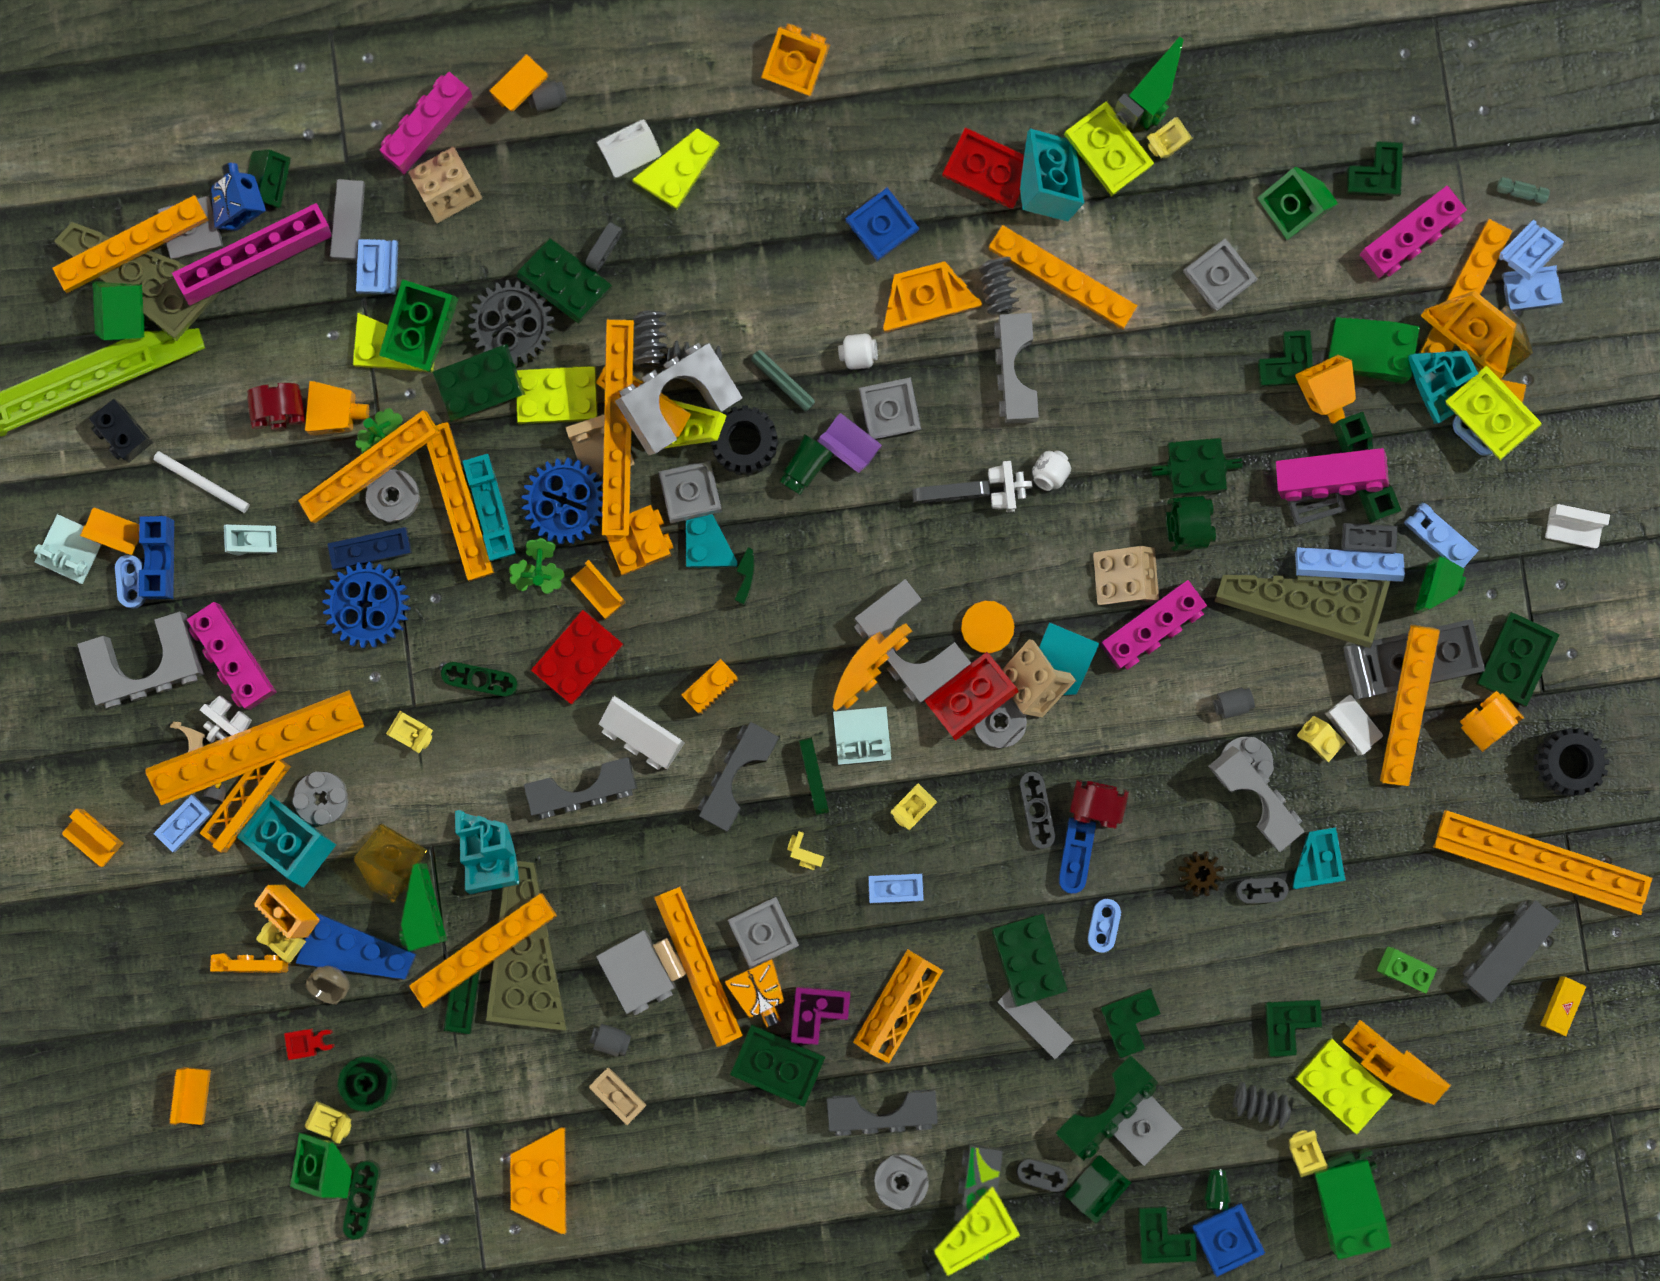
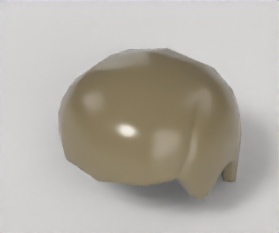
[306,965,350,1004]

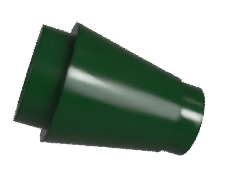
[1204,1170,1231,1210]

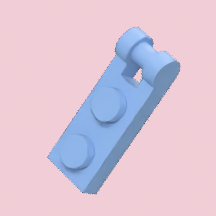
[1404,502,1479,568]

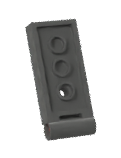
[1343,619,1485,700]

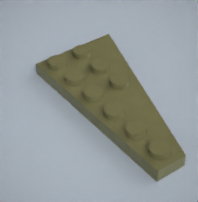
[54,222,222,341]
[1215,575,1390,648]
[486,861,567,1031]

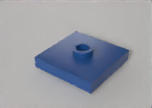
[846,187,919,262]
[1192,1203,1265,1277]

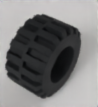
[711,405,778,476]
[1534,728,1609,796]

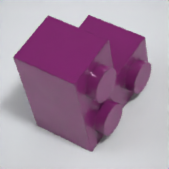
[791,986,850,1045]

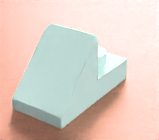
[224,525,277,556]

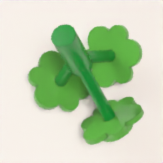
[355,408,403,454]
[509,538,564,594]

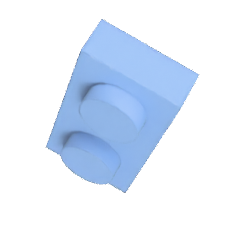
[154,795,213,852]
[868,874,923,903]

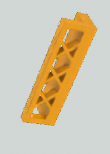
[199,759,291,852]
[853,949,944,1064]

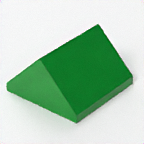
[92,281,144,340]

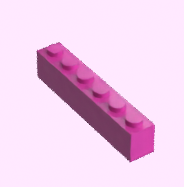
[172,203,332,306]

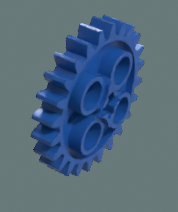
[522,458,603,544]
[322,562,411,649]

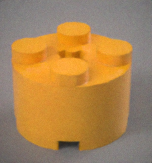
[1460,691,1524,752]

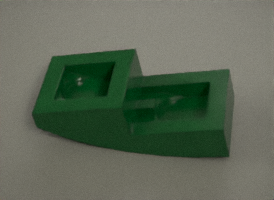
[734,547,755,606]

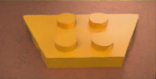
[883,261,982,333]
[1420,291,1517,380]
[510,1127,566,1234]

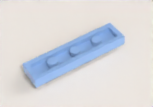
[1295,547,1405,582]

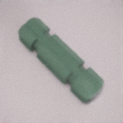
[1497,177,1550,204]

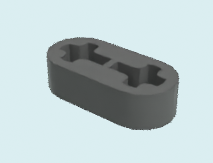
[585,222,623,271]
[1236,878,1288,903]
[1017,1158,1068,1192]

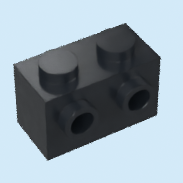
[89,398,154,462]

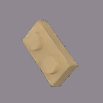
[589,1067,647,1125]

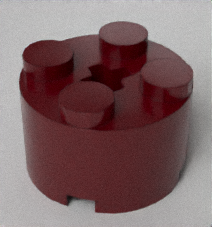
[247,383,305,431]
[1070,780,1129,829]

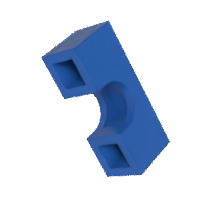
[139,516,174,600]

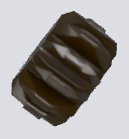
[1178,851,1224,896]

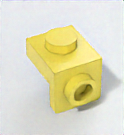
[1147,117,1193,158]
[386,711,433,753]
[1297,716,1346,762]
[891,783,937,830]
[787,831,824,870]
[256,921,306,963]
[305,1101,351,1144]
[1289,1130,1327,1177]

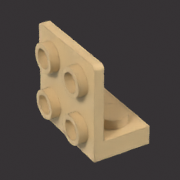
[408,147,483,223]
[565,415,635,478]
[1093,546,1159,605]
[1002,640,1076,718]

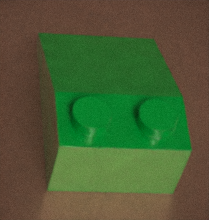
[1129,36,1184,130]
[379,279,459,372]
[1328,317,1420,384]
[399,863,448,951]
[1314,1159,1391,1260]

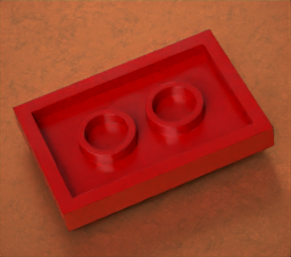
[942,127,1024,210]
[531,610,624,705]
[924,652,1019,741]

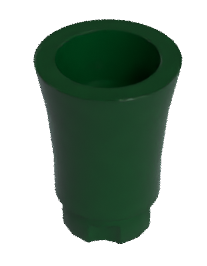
[779,434,835,495]

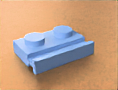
[1499,220,1564,280]
[356,239,398,294]
[1502,265,1562,312]

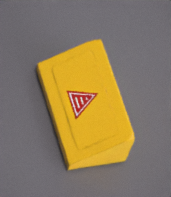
[1540,976,1586,1036]

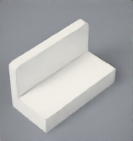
[597,119,661,178]
[1545,504,1610,549]
[1325,695,1383,756]

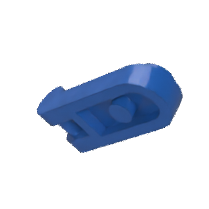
[1059,817,1096,893]

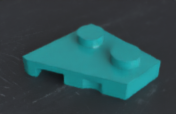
[686,514,738,568]
[1292,827,1346,889]

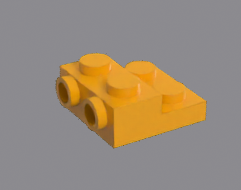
[761,23,830,96]
[606,505,674,576]

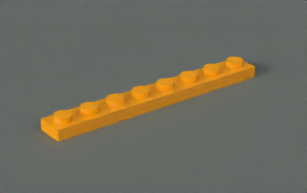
[602,319,634,535]

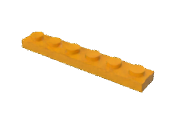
[52,195,209,293]
[1419,219,1512,354]
[988,225,1138,329]
[298,410,440,523]
[427,422,495,581]
[1380,625,1440,786]
[654,887,743,1047]
[409,894,557,1008]

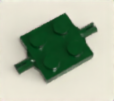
[1151,438,1243,496]

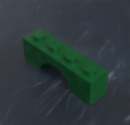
[1332,412,1402,524]
[1055,1055,1158,1161]

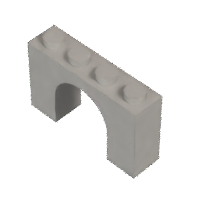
[615,343,743,456]
[854,579,971,704]
[78,612,204,709]

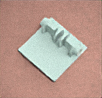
[34,514,102,584]
[833,707,891,765]

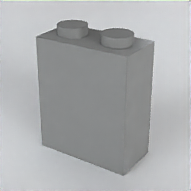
[596,930,676,1015]

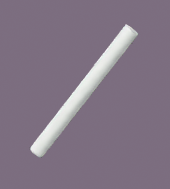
[153,451,249,513]

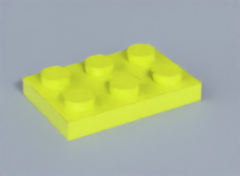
[1064,101,1154,196]
[517,366,598,424]
[1446,366,1542,461]
[1295,1038,1393,1134]

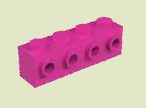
[380,72,473,175]
[1359,185,1467,279]
[1276,448,1389,501]
[1099,580,1207,670]
[187,602,277,710]

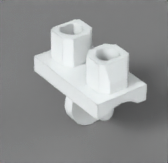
[988,461,1032,512]
[200,696,252,743]

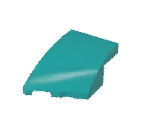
[1408,351,1479,424]
[1039,623,1099,695]
[455,810,519,894]

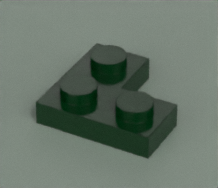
[1347,141,1403,197]
[1258,330,1313,387]
[1100,988,1161,1059]
[1265,999,1322,1057]
[1138,1206,1197,1264]

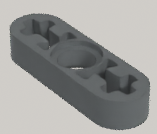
[912,481,990,504]
[1019,772,1055,849]

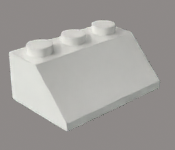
[599,696,685,770]

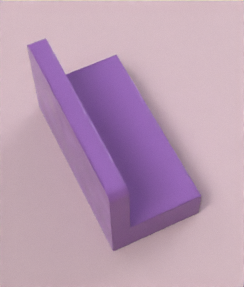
[817,413,882,473]

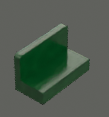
[247,149,291,209]
[1065,1155,1132,1223]

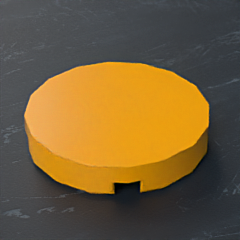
[961,601,1014,654]

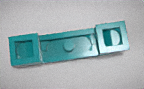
[463,454,516,561]

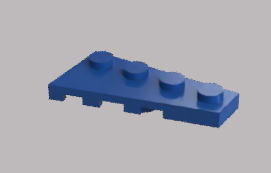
[296,913,417,979]

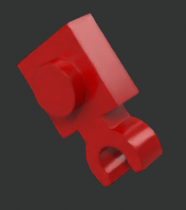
[284,1028,335,1060]

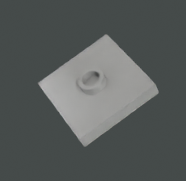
[158,196,224,260]
[1183,238,1258,313]
[859,377,921,439]
[659,461,722,523]
[728,897,799,969]
[1114,1096,1182,1166]

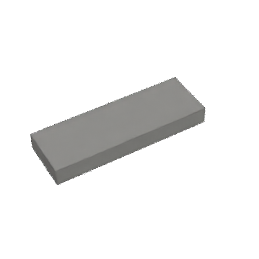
[330,179,365,260]
[997,989,1074,1059]

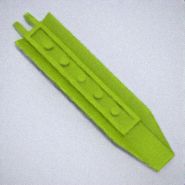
[0,329,205,437]

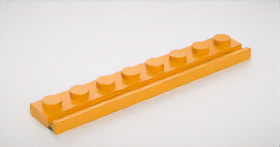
[146,690,364,805]
[1433,810,1652,915]

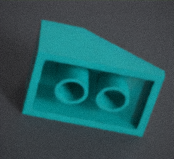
[1020,128,1084,222]
[237,794,336,888]

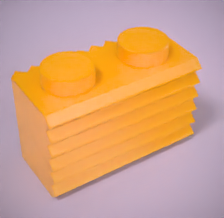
[682,659,738,715]
[254,884,320,939]

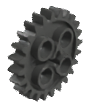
[468,280,555,367]

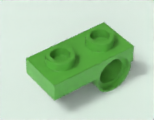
[1377,946,1437,994]

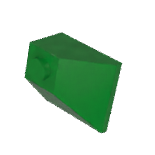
[1257,167,1338,240]
[1413,556,1466,614]
[290,1133,352,1198]

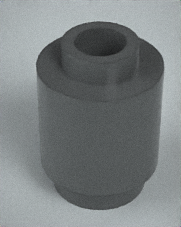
[528,80,567,112]
[1213,687,1255,719]
[589,1023,631,1057]

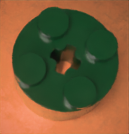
[1165,496,1216,551]
[338,1054,397,1112]

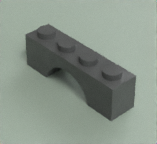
[698,722,779,832]
[524,757,638,820]
[827,1089,938,1136]

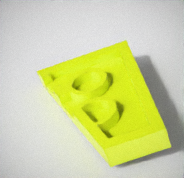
[632,129,720,209]
[353,313,434,372]
[665,400,726,448]
[934,1186,1020,1276]

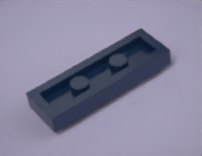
[327,527,412,570]

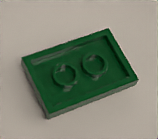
[516,238,612,324]
[433,344,525,421]
[1476,612,1560,707]
[991,914,1068,1007]
[730,1025,826,1107]

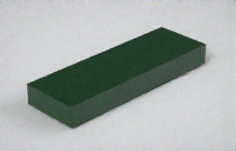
[443,950,480,1034]

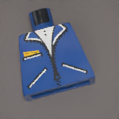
[211,163,266,231]

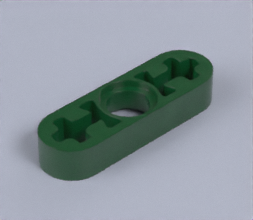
[441,662,519,697]
[799,737,829,815]
[343,1160,381,1240]

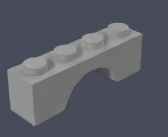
[994,313,1039,424]
[1208,746,1305,852]

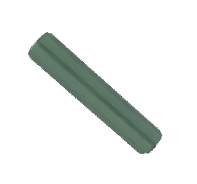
[751,350,815,411]

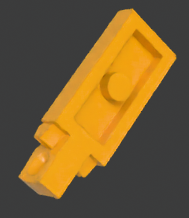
[210,953,289,973]

